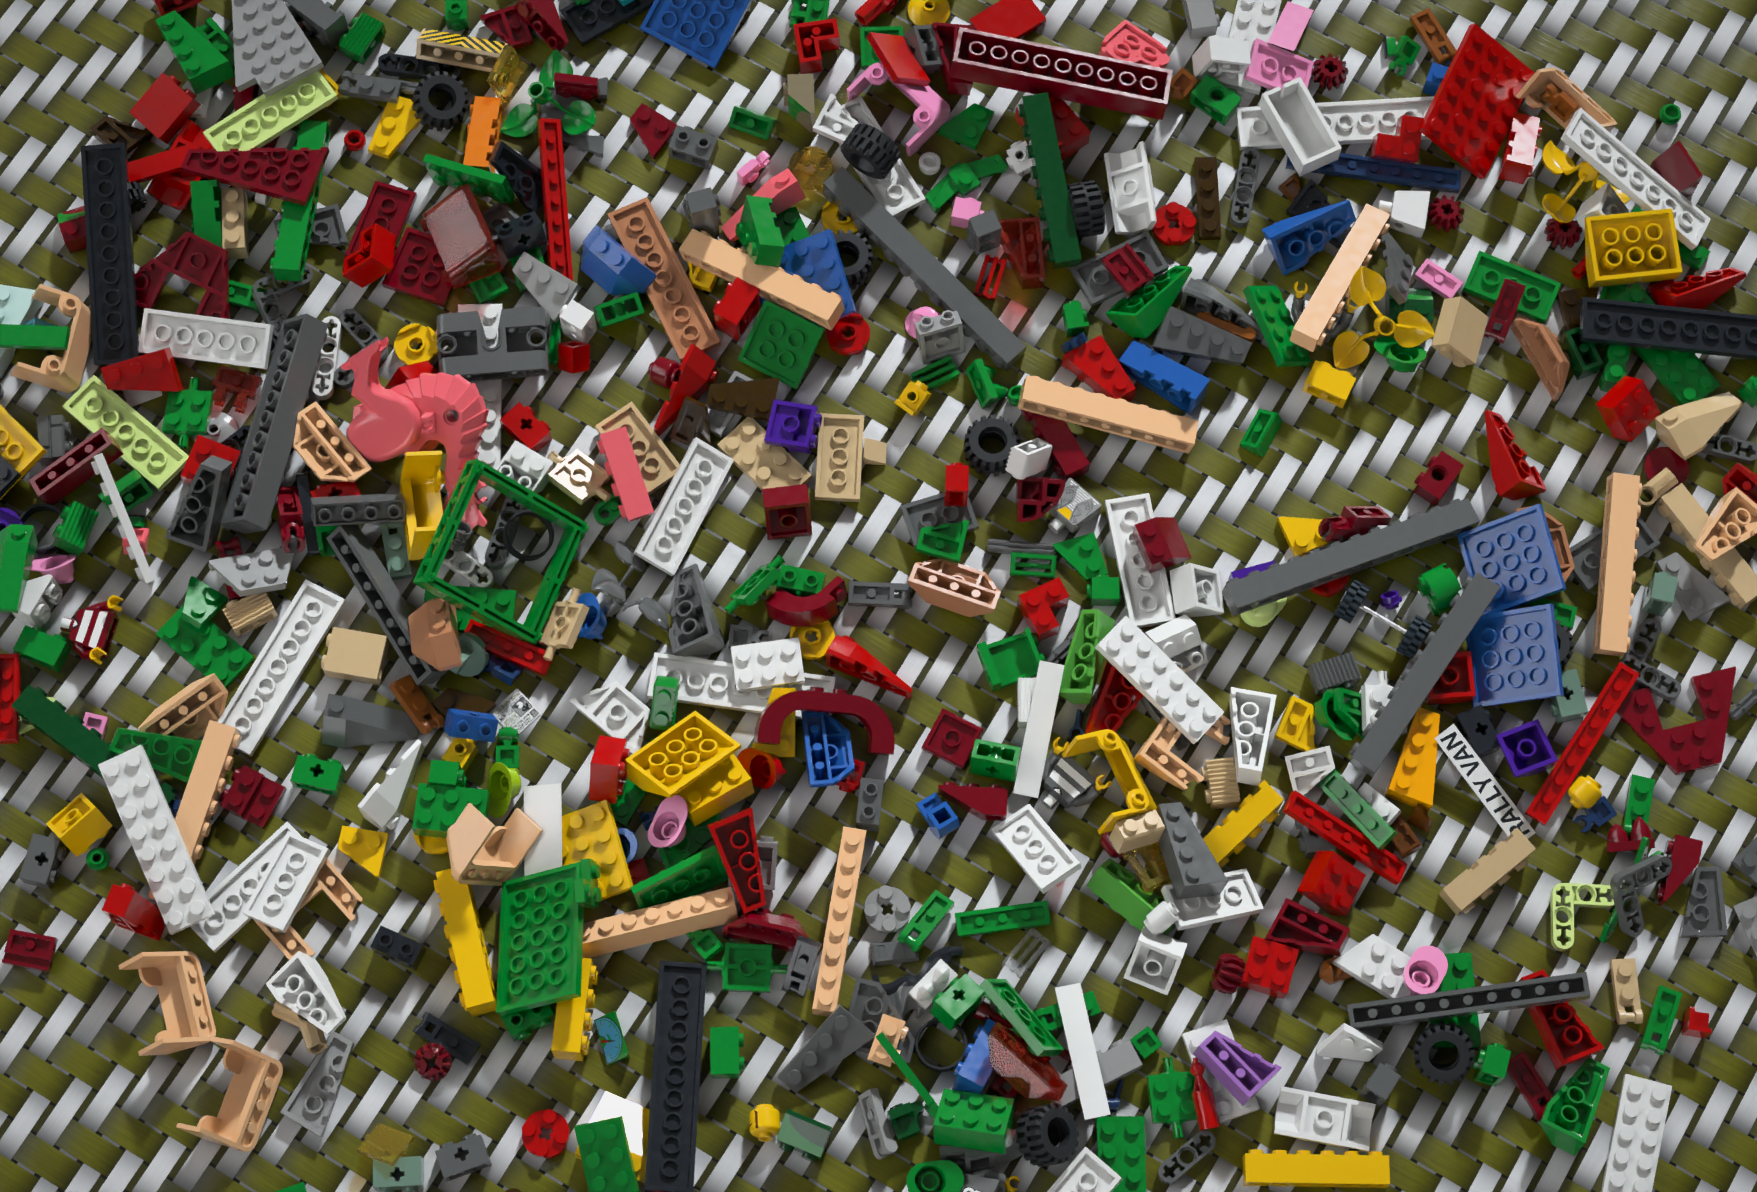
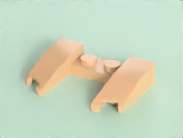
[1133,714,1231,791]
[253,859,363,960]

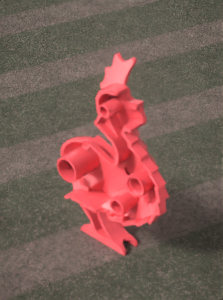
[340,337,489,530]

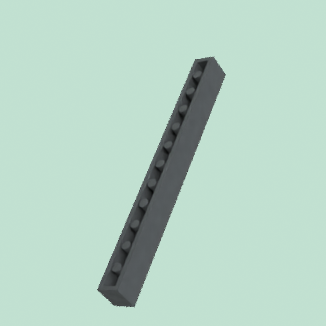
[823,167,1026,371]
[1222,498,1480,616]

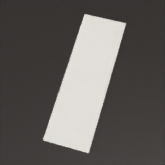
[524,783,562,876]

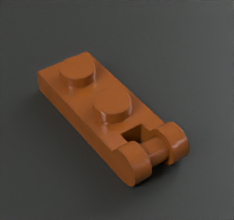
[1409,8,1457,66]
[1197,311,1256,347]
[389,674,445,735]

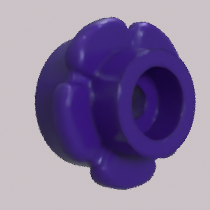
[1380,591,1402,610]

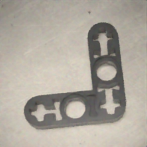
[251,265,313,340]
[334,309,389,389]
[1620,618,1681,701]
[1610,854,1672,937]

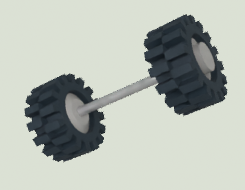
[1334,580,1432,659]

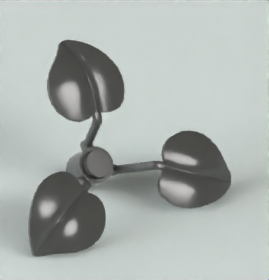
[591,541,669,633]

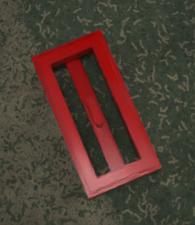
[974,254,1007,301]

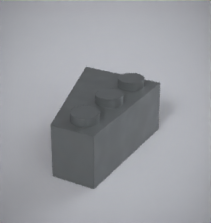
[284,0,349,50]
[682,187,722,236]

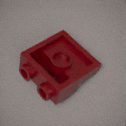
[220,765,287,829]

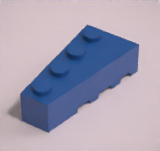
[1118,340,1210,416]

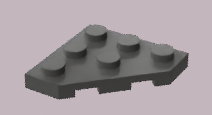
[849,977,915,1063]

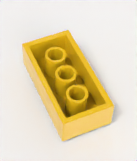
[551,958,598,1061]

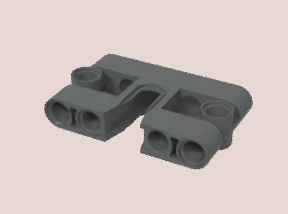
[436,307,549,382]

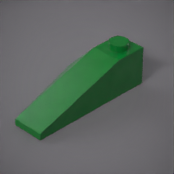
[1105,265,1192,339]
[0,524,38,613]
[1540,1058,1610,1156]

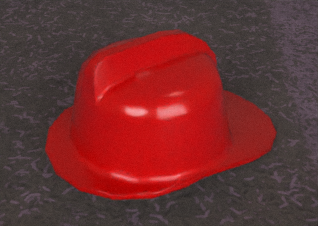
[737,748,787,789]

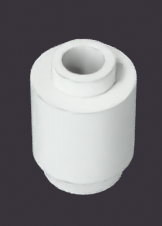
[1144,901,1179,935]

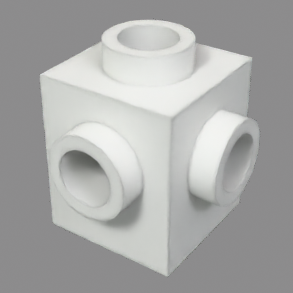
[1006,140,1033,177]

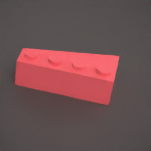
[597,426,654,523]

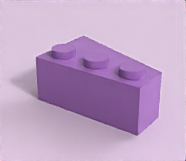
[1193,1030,1282,1106]

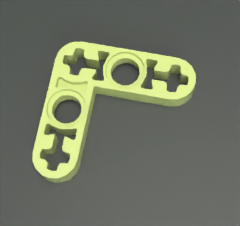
[1550,883,1615,952]

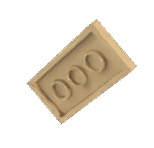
[595,401,680,495]
[815,413,864,502]
[717,417,812,490]

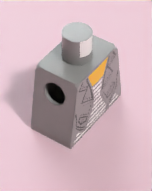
[1048,478,1102,534]

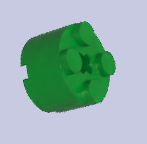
[1417,563,1462,616]

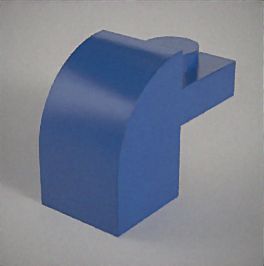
[916,792,960,839]

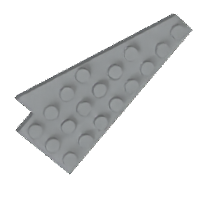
[232,0,324,98]

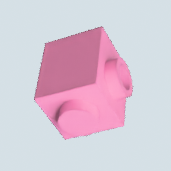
[951,197,984,228]

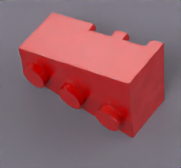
[1061,335,1136,401]

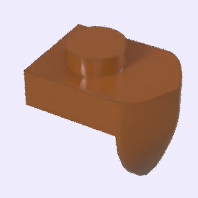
[1169,67,1199,101]
[1319,954,1353,985]

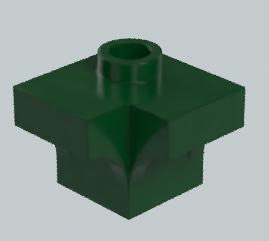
[887,1099,924,1143]

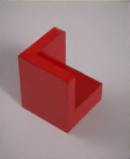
[558,340,590,374]
[1682,1007,1712,1039]

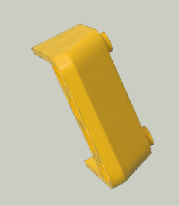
[400,451,453,561]
[1062,729,1157,834]

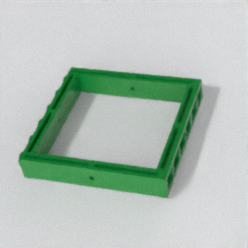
[413,459,589,645]

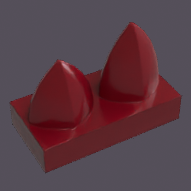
[1606,817,1655,853]

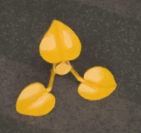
[1542,140,1630,223]
[1333,266,1435,369]

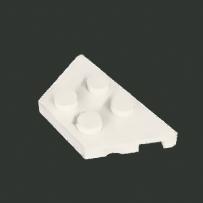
[570,681,651,755]
[1332,934,1411,999]

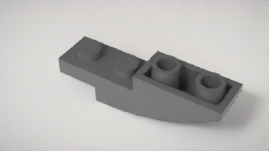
[939,1129,1024,1174]

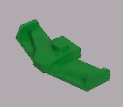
[924,154,1008,214]

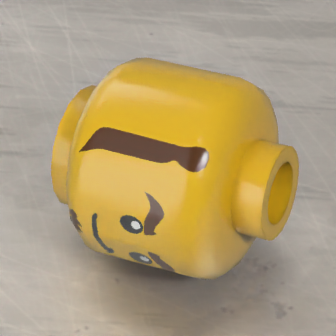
[749,1104,781,1142]

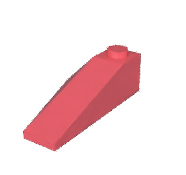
[721,168,806,243]

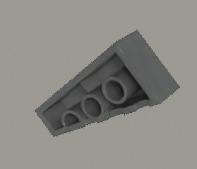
[1150,306,1252,366]
[164,455,233,552]
[1156,802,1228,900]

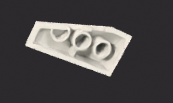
[358,739,424,833]
[266,951,347,1035]

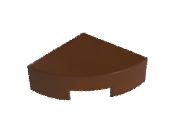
[1278,173,1300,203]
[1408,803,1432,833]

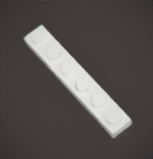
[91,453,155,584]

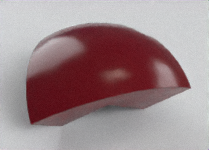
[1016,476,1066,522]

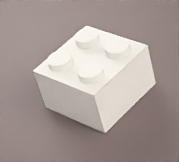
[1123,927,1187,995]

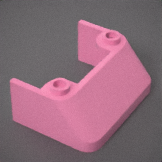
[847,61,950,157]

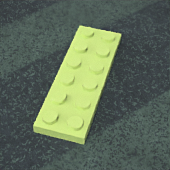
[203,70,338,151]
[62,375,189,491]

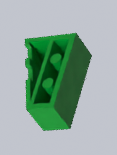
[190,180,222,247]
[735,195,785,267]

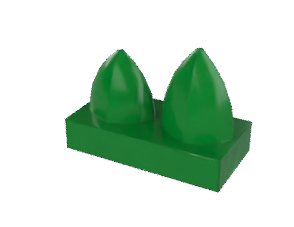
[965,359,1009,409]

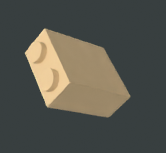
[1431,296,1488,367]
[321,627,390,686]

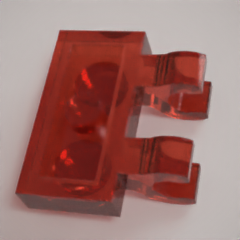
[212,365,263,414]

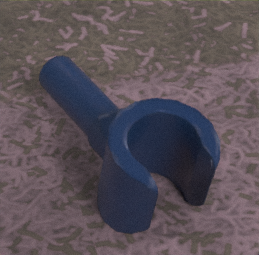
[1069,709,1083,739]
[1107,1080,1124,1112]

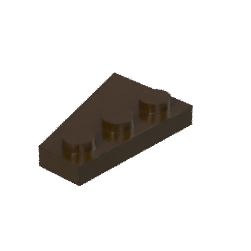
[706,378,780,422]

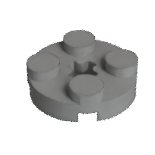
[864,885,911,933]

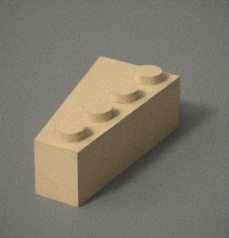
[1439,828,1536,916]

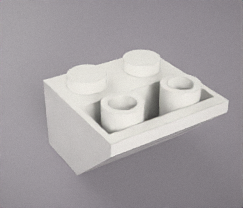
[496,440,554,494]
[13,574,63,627]
[1145,614,1208,673]

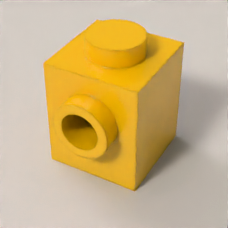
[442,737,478,773]

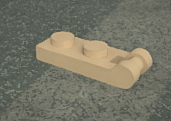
[1610,958,1643,1025]

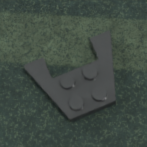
[540,77,609,158]

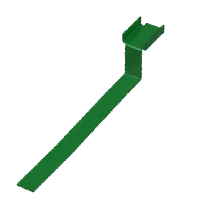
[876,1032,939,1119]

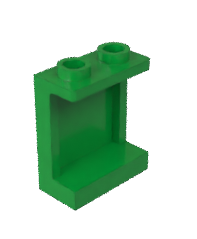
[976,627,1046,692]

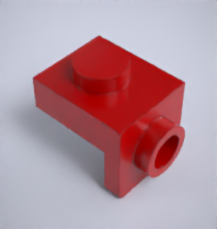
[835,759,867,793]

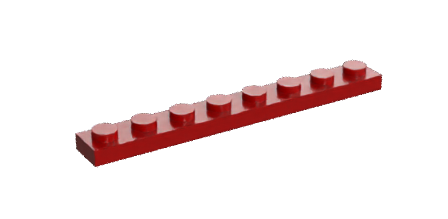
[537,118,573,281]
[1524,662,1640,826]

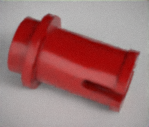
[1571,254,1587,280]

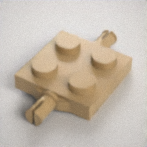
[547,449,611,505]
[538,588,589,661]

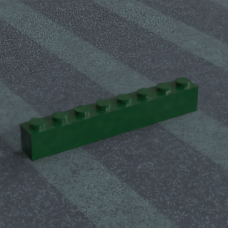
[1017,92,1082,269]
[11,685,177,809]

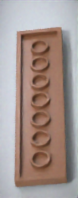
[607,197,721,363]

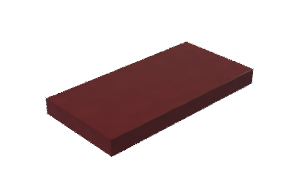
[345,181,417,258]

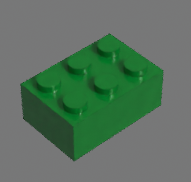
[412,783,491,838]
[933,1089,1015,1154]

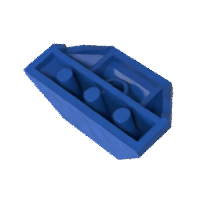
[581,225,657,296]
[801,711,855,788]

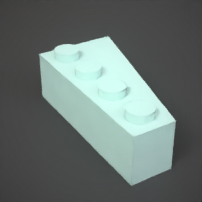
[0,284,44,378]

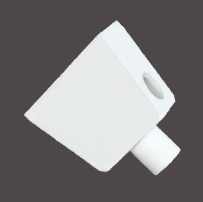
[1377,191,1430,238]

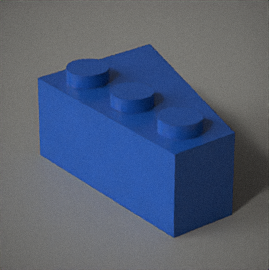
[952,1019,1013,1094]

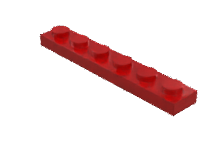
[1282,790,1408,885]

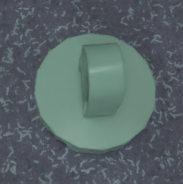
[449,632,489,677]

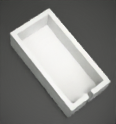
[1259,77,1342,176]

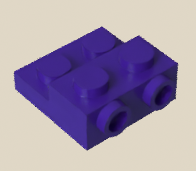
[764,399,822,454]

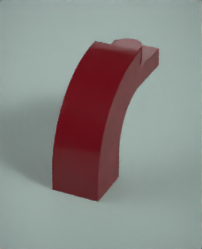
[765,576,848,627]

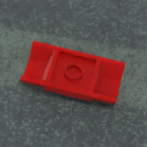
[146,119,213,210]

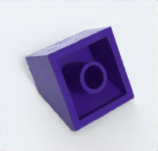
[1495,719,1558,778]

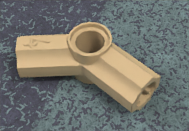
[1638,468,1678,508]
[272,1001,328,1055]

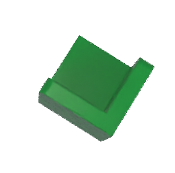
[315,525,339,557]

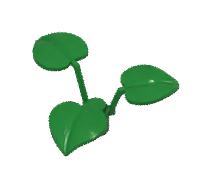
[500,50,596,138]

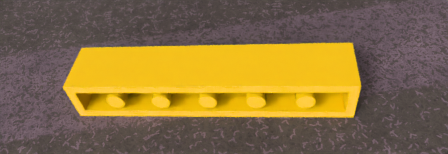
[1242,1149,1390,1188]

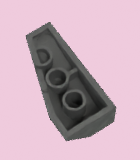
[1180,278,1263,340]
[669,563,725,657]
[321,694,419,749]

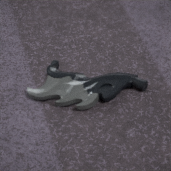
[872,945,963,1020]

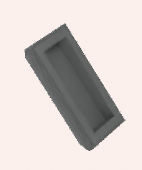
[870,938,920,967]

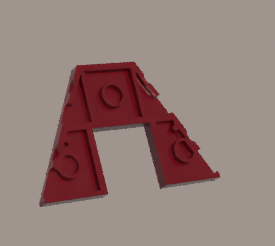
[135,231,229,319]
[1616,666,1736,775]

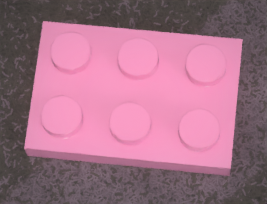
[1244,38,1314,94]

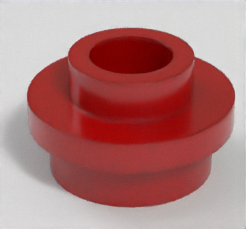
[344,130,366,151]

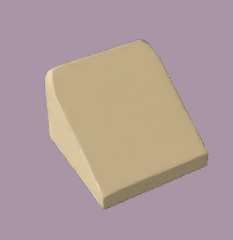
[863,438,887,465]

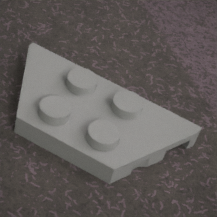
[209,548,296,597]

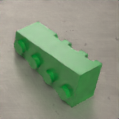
[155,10,235,95]

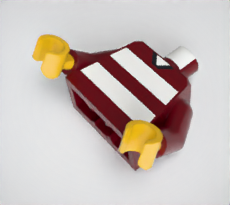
[60,595,123,665]

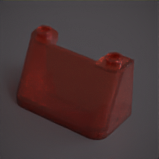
[419,183,503,289]

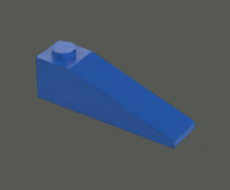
[1262,200,1356,275]

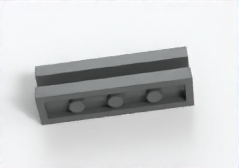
[311,493,405,526]

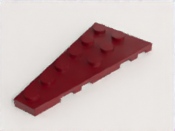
[181,147,330,206]

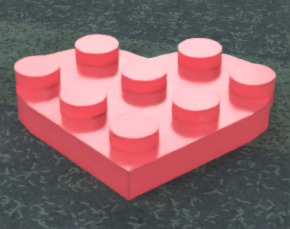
[1099,20,1170,69]

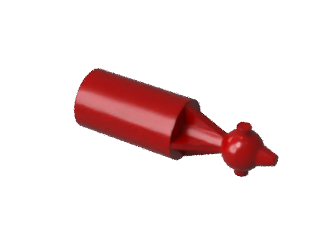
[1190,1057,1221,1131]

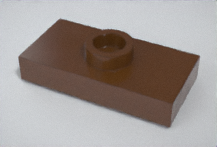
[1390,814,1422,859]

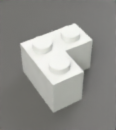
[1192,35,1251,80]

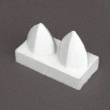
[908,959,958,1010]

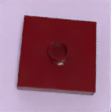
[921,708,983,770]

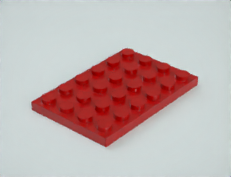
[1418,23,1535,179]

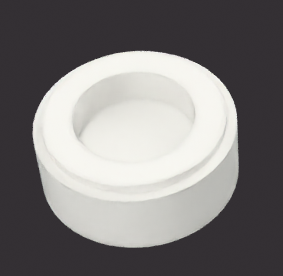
[919,152,941,175]

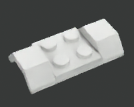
[1104,141,1157,235]
[1274,1086,1376,1152]

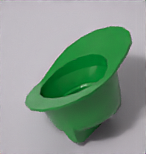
[1374,336,1426,373]
[1313,689,1356,741]
[906,1160,964,1192]

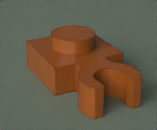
[1539,83,1579,122]

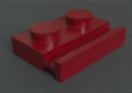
[554,72,600,101]
[1102,243,1154,296]
[2,929,58,972]

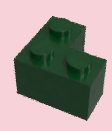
[1559,327,1609,380]

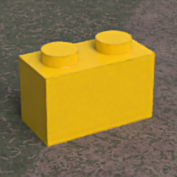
[1302,360,1356,409]

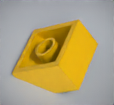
[46,792,113,857]

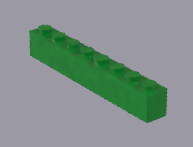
[270,120,331,282]

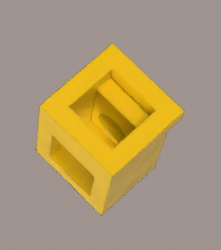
[894,380,932,416]

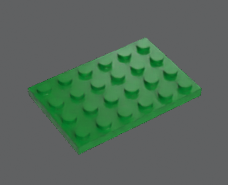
[496,862,584,1016]

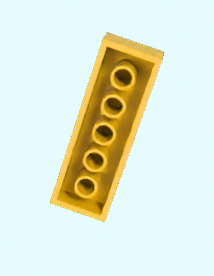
[433,869,497,1017]

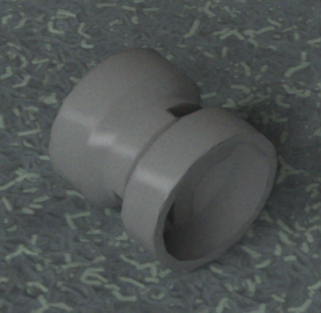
[449,521,472,552]

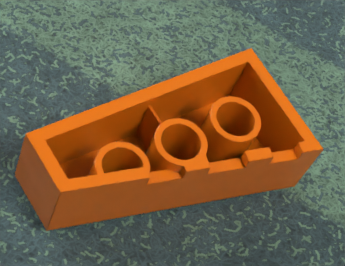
[463,96,503,173]

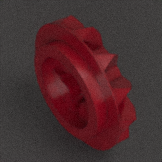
[413,1043,452,1082]

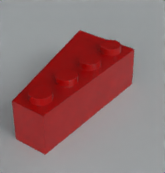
[707,807,766,914]

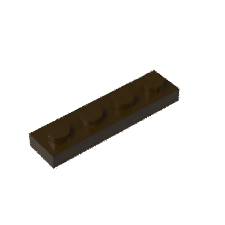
[1194,157,1221,240]

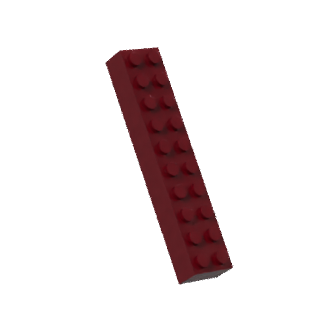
[949,27,1173,120]

